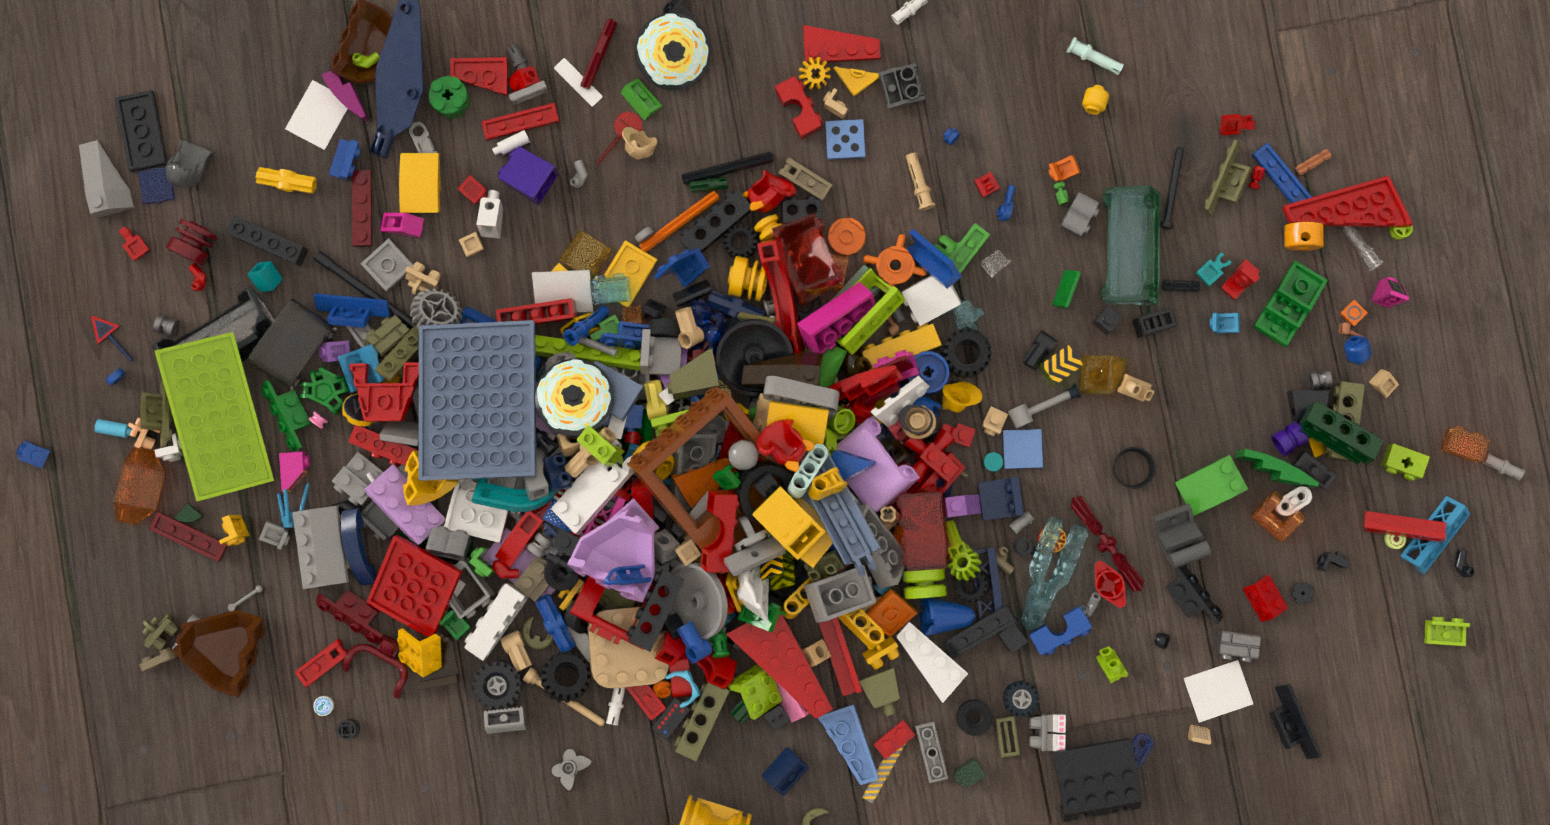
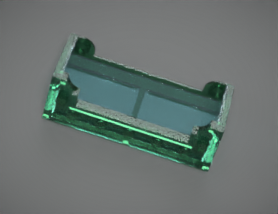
[1101,185,1160,305]

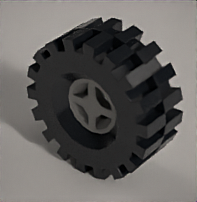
[472,660,523,710]

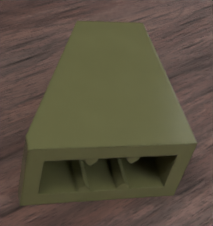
[667,349,719,400]

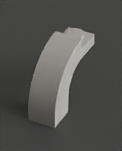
[525,447,574,501]

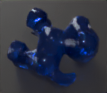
[688,302,724,357]

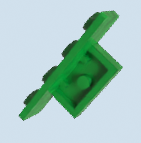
[261,380,311,452]

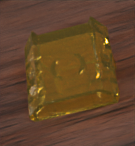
[559,230,612,280]

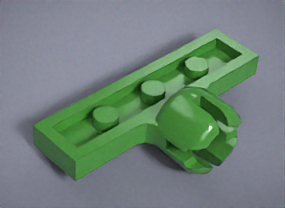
[934,223,990,273]

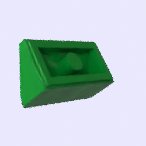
[1052,270,1081,310]

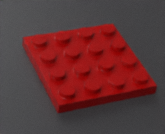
[366,535,463,637]

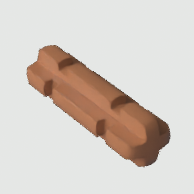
[1295,149,1332,175]

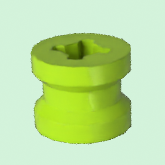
[1389,226,1413,240]

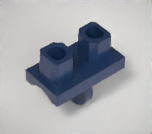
[543,454,572,492]

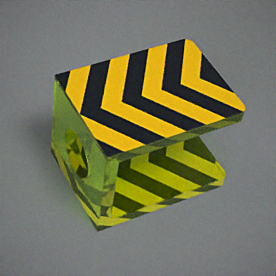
[1039,345,1083,387]
[760,550,795,591]

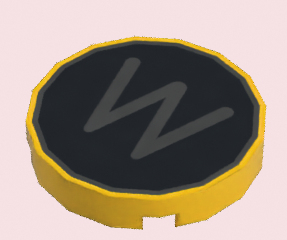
[342,393,376,426]

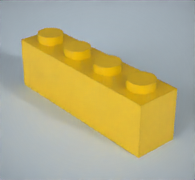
[861,323,942,371]

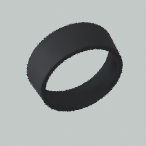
[1113,447,1156,489]

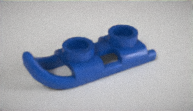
[604,564,651,585]

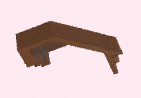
[332,0,393,84]
[172,610,265,698]

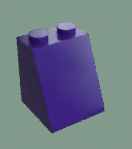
[498,146,559,205]

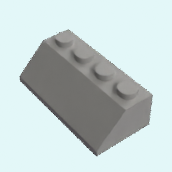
[292,506,349,589]

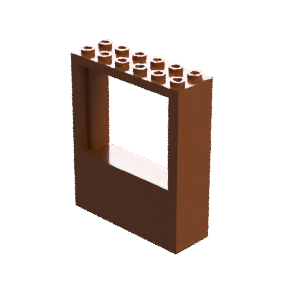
[627,387,802,575]

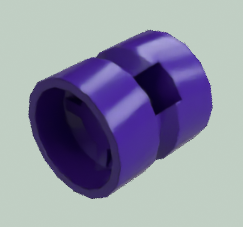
[1271,421,1309,456]

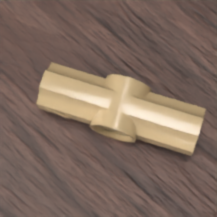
[564,427,617,478]

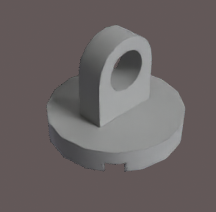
[734,515,772,552]

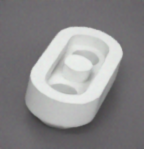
[1275,486,1312,516]

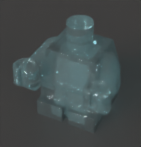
[950,298,984,330]

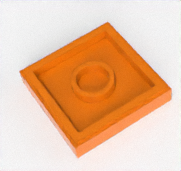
[865,589,918,637]

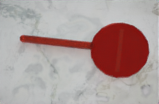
[596,112,642,164]

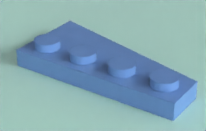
[818,704,879,785]

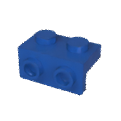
[329,139,361,181]

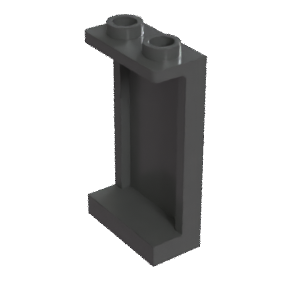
[361,465,408,541]

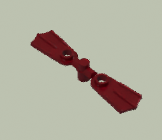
[1070,496,1145,592]

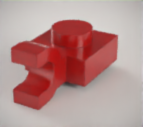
[1220,114,1255,135]
[119,226,151,261]
[941,423,976,448]

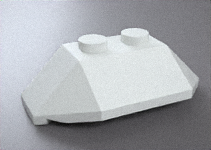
[737,565,769,620]

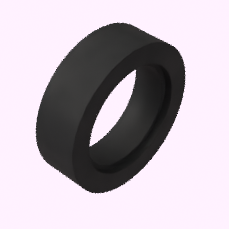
[734,461,795,523]

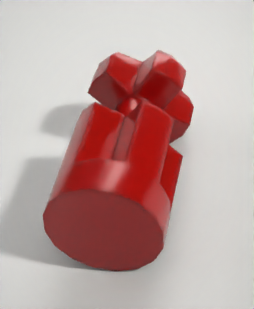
[1248,166,1265,190]

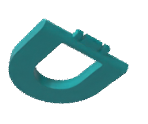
[471,471,557,512]

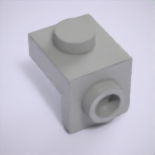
[259,520,290,550]

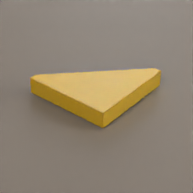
[833,66,880,97]

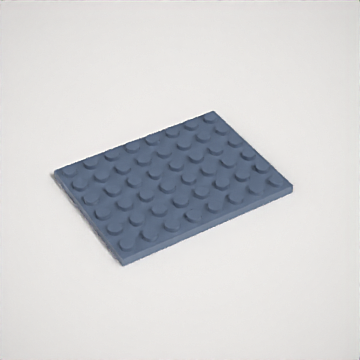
[419,320,536,481]

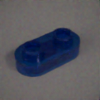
[1131,733,1153,769]

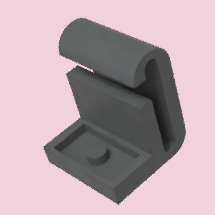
[1153,503,1211,569]

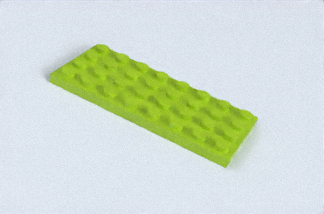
[154,332,274,502]

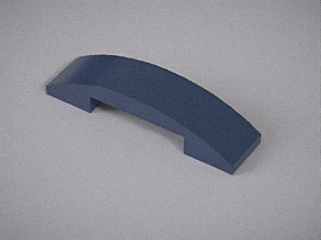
[341,508,377,585]

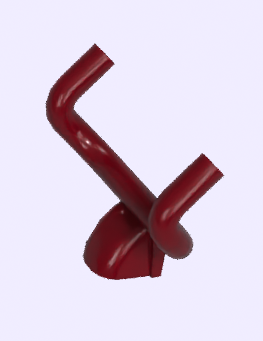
[342,634,408,699]

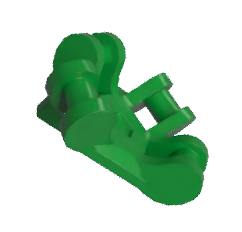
[300,366,350,415]

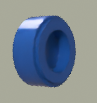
[106,368,126,386]

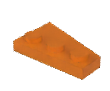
[671,457,737,508]

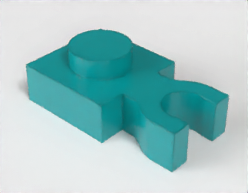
[1195,252,1232,287]

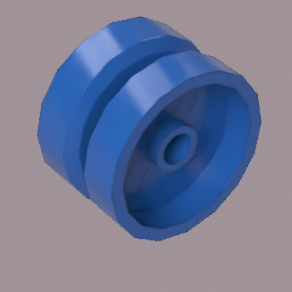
[906,351,949,395]

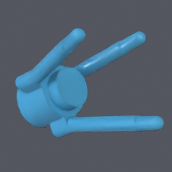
[277,483,309,528]

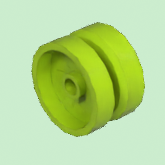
[902,567,947,599]

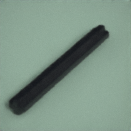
[681,152,774,185]

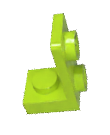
[577,426,625,467]

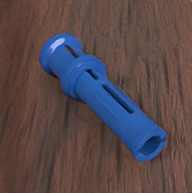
[563,306,610,346]

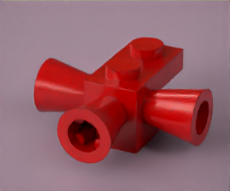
[902,428,960,485]

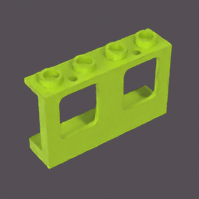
[836,268,906,355]

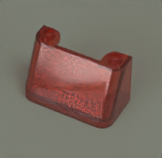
[772,213,844,306]

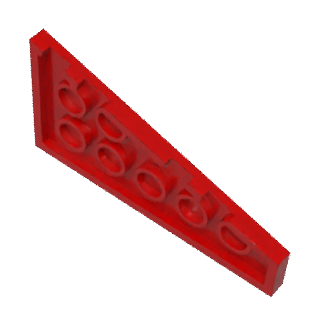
[1282,176,1413,227]
[726,614,833,719]

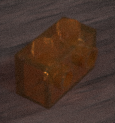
[1440,426,1490,463]

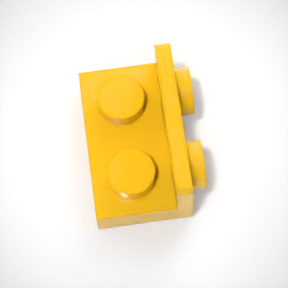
[219,515,250,546]

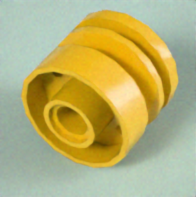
[727,256,768,302]

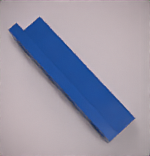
[907,229,962,289]

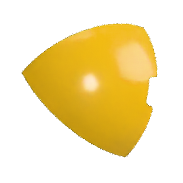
[403,450,458,505]

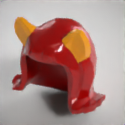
[742,170,797,213]
[756,419,815,472]

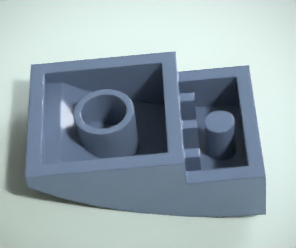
[594,361,644,422]

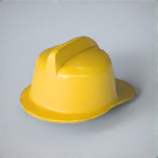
[942,382,982,413]

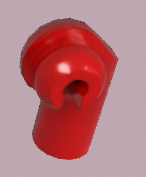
[492,560,519,579]

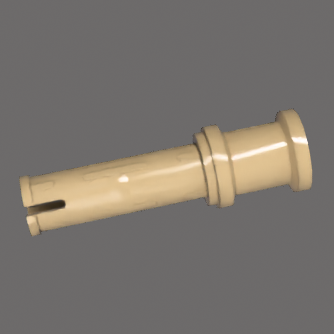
[905,153,936,211]

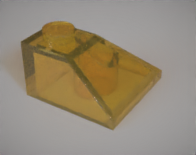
[1079,355,1127,394]

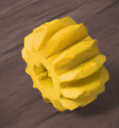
[799,57,831,89]

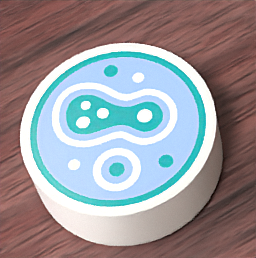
[313,696,334,716]

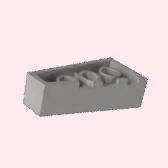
[858,503,910,589]

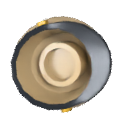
[899,405,936,439]

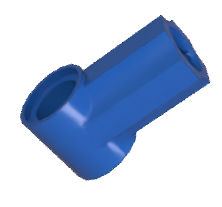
[677,621,712,663]

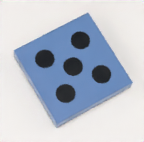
[825,119,865,160]

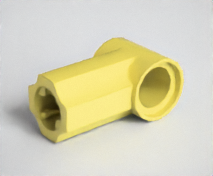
[644,380,669,420]

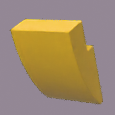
[399,153,441,213]

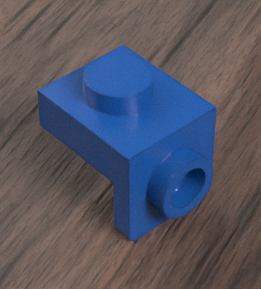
[16,440,50,468]

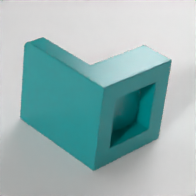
[247,261,282,292]

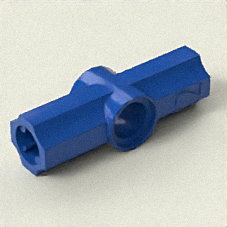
[535,594,576,652]

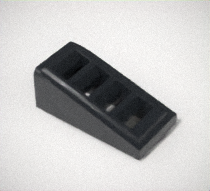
[1132,308,1177,338]

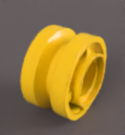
[754,214,784,241]

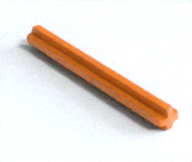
[639,191,720,253]

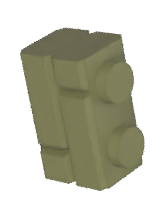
[365,315,410,360]

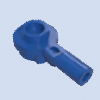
[996,185,1016,221]

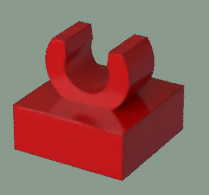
[974,172,1000,198]
[614,483,631,502]

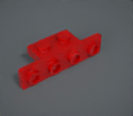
[348,425,419,467]

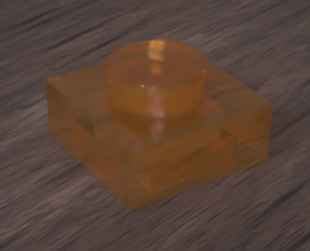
[622,305,643,324]

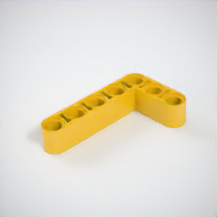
[781,575,884,648]

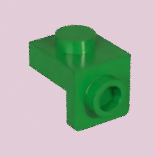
[439,610,472,641]

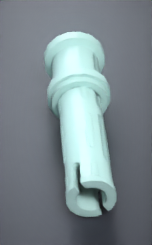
[1066,37,1124,75]

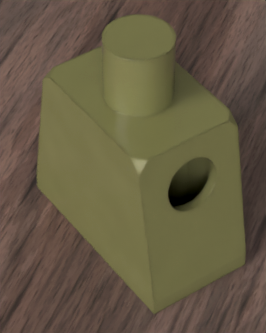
[858,667,900,716]

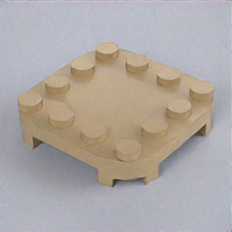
[587,606,669,688]

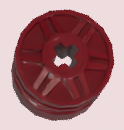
[166,219,218,266]

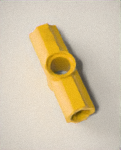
[256,167,317,194]

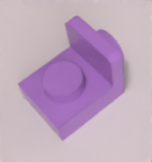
[319,340,350,362]

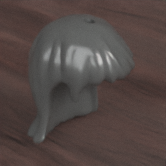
[166,140,214,188]

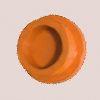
[653,680,672,698]

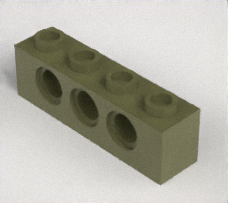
[1325,381,1365,462]
[674,682,730,761]

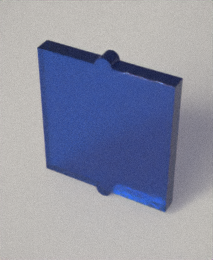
[138,167,175,204]

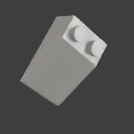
[804,565,876,623]

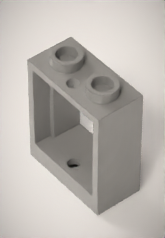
[449,557,495,619]

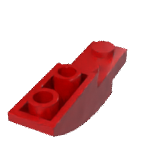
[495,501,551,569]

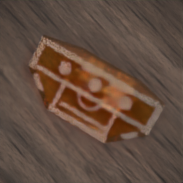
[114,446,165,525]

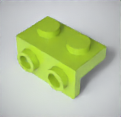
[1424,617,1470,646]

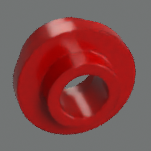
[623,431,642,444]

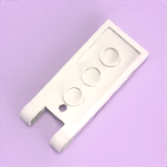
[551,439,634,535]

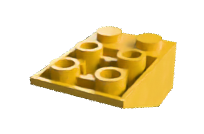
[752,486,826,560]

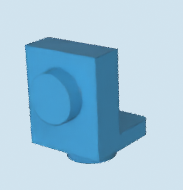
[1210,313,1240,334]

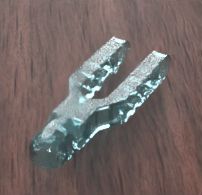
[1021,517,1087,630]

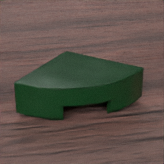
[175,503,203,523]

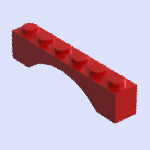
[757,238,805,354]

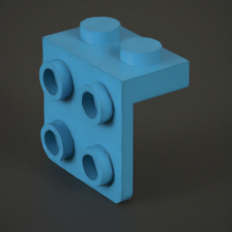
[338,344,385,393]

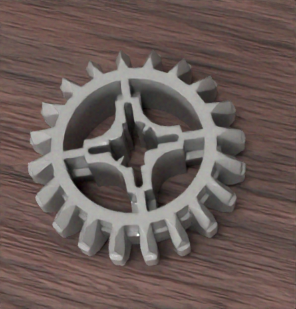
[410,287,462,329]

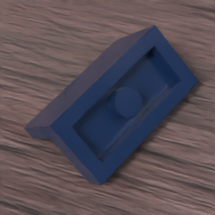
[762,747,809,796]

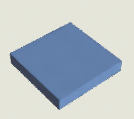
[1002,429,1043,469]

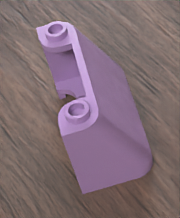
[837,416,920,512]

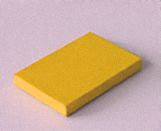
[596,240,658,309]
[766,400,829,445]

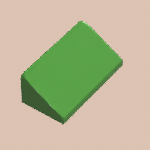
[621,78,662,120]

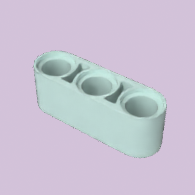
[788,444,828,498]

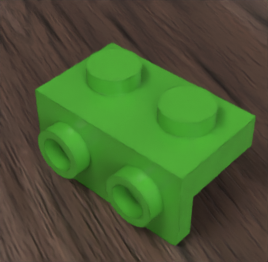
[469,547,495,577]

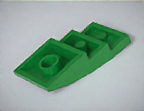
[1253,260,1328,347]
[1235,449,1319,488]

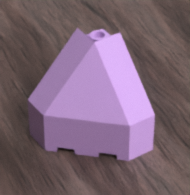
[567,509,655,602]

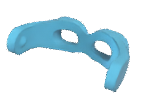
[665,669,700,708]

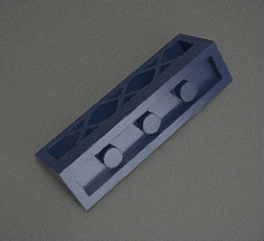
[973,547,1003,620]

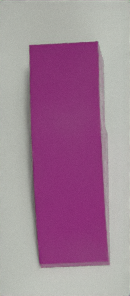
[322,70,369,122]

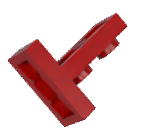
[1220,259,1260,300]

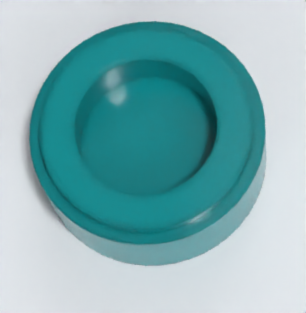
[983,452,1003,472]

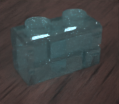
[590,273,632,305]

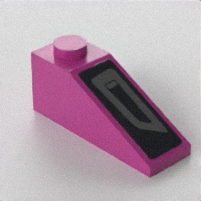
[1371,277,1409,308]

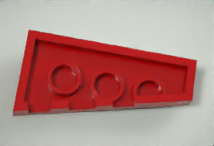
[803,25,881,64]

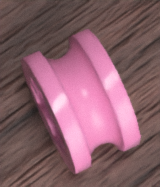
[309,411,328,429]

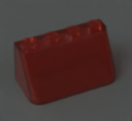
[897,486,949,571]

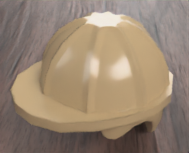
[622,127,658,159]

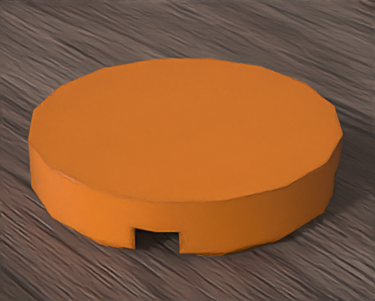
[828,218,866,256]

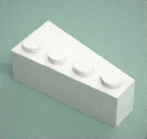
[464,583,529,661]
[895,621,968,703]

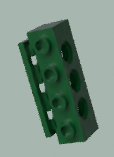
[1299,401,1384,465]

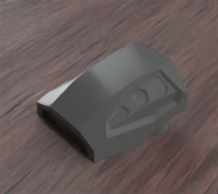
[878,63,926,110]

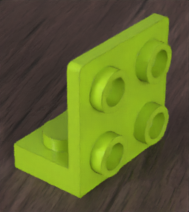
[728,664,782,720]

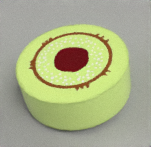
[1385,534,1406,549]

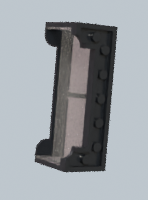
[151,286,283,362]

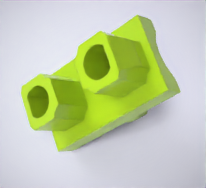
[1096,646,1128,683]

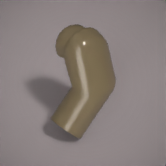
[996,546,1015,575]

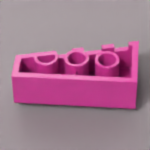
[797,282,876,357]

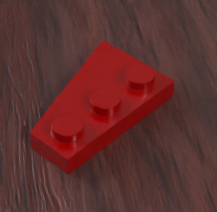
[450,57,508,96]

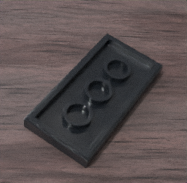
[115,90,168,172]

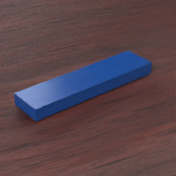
[1252,143,1312,203]

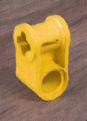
[808,467,848,501]

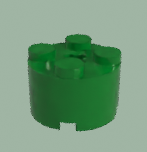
[429,76,470,119]

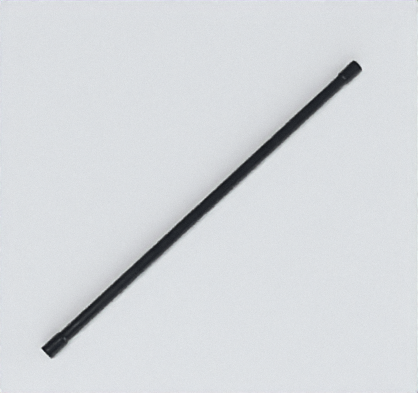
[314,251,417,329]

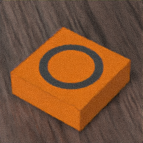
[1339,300,1368,327]

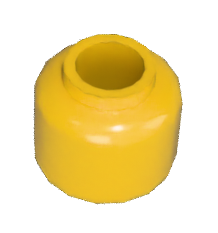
[1082,85,1109,115]

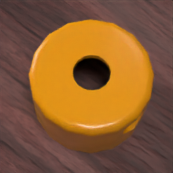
[1284,222,1324,251]

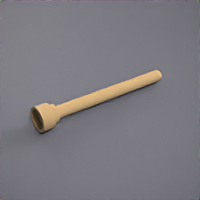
[523,667,605,726]

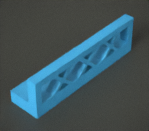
[1400,496,1471,574]

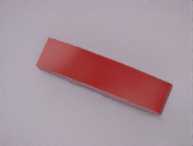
[827,365,903,402]

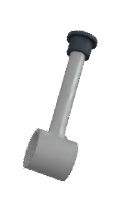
[1008,383,1081,429]

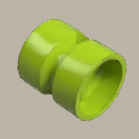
[826,406,855,434]

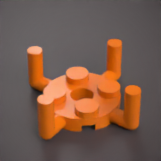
[863,234,927,295]

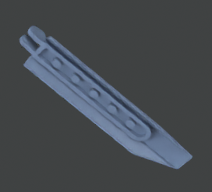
[795,444,880,576]

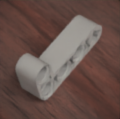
[763,376,840,421]

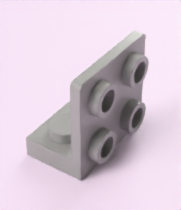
[640,329,682,375]

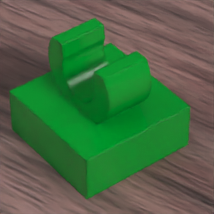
[713,464,741,491]

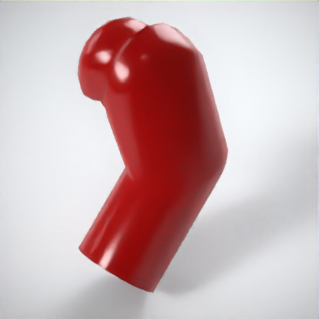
[188,263,207,291]

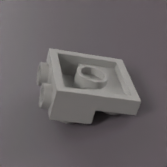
[332,452,384,506]

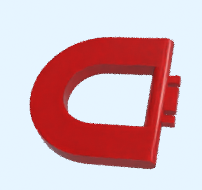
[570,576,665,650]

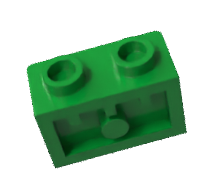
[738,602,786,633]

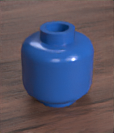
[1344,335,1372,365]

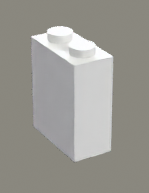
[902,275,961,326]

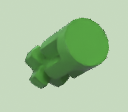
[1054,182,1070,205]

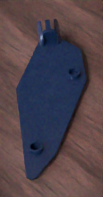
[369,0,424,159]

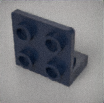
[978,477,1024,520]

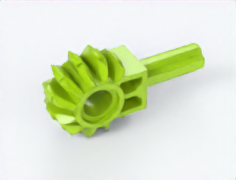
[944,520,982,581]

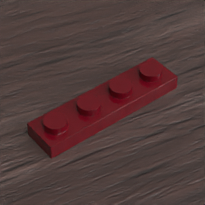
[352,170,373,247]
[149,512,228,562]

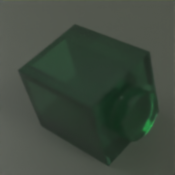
[953,758,986,789]

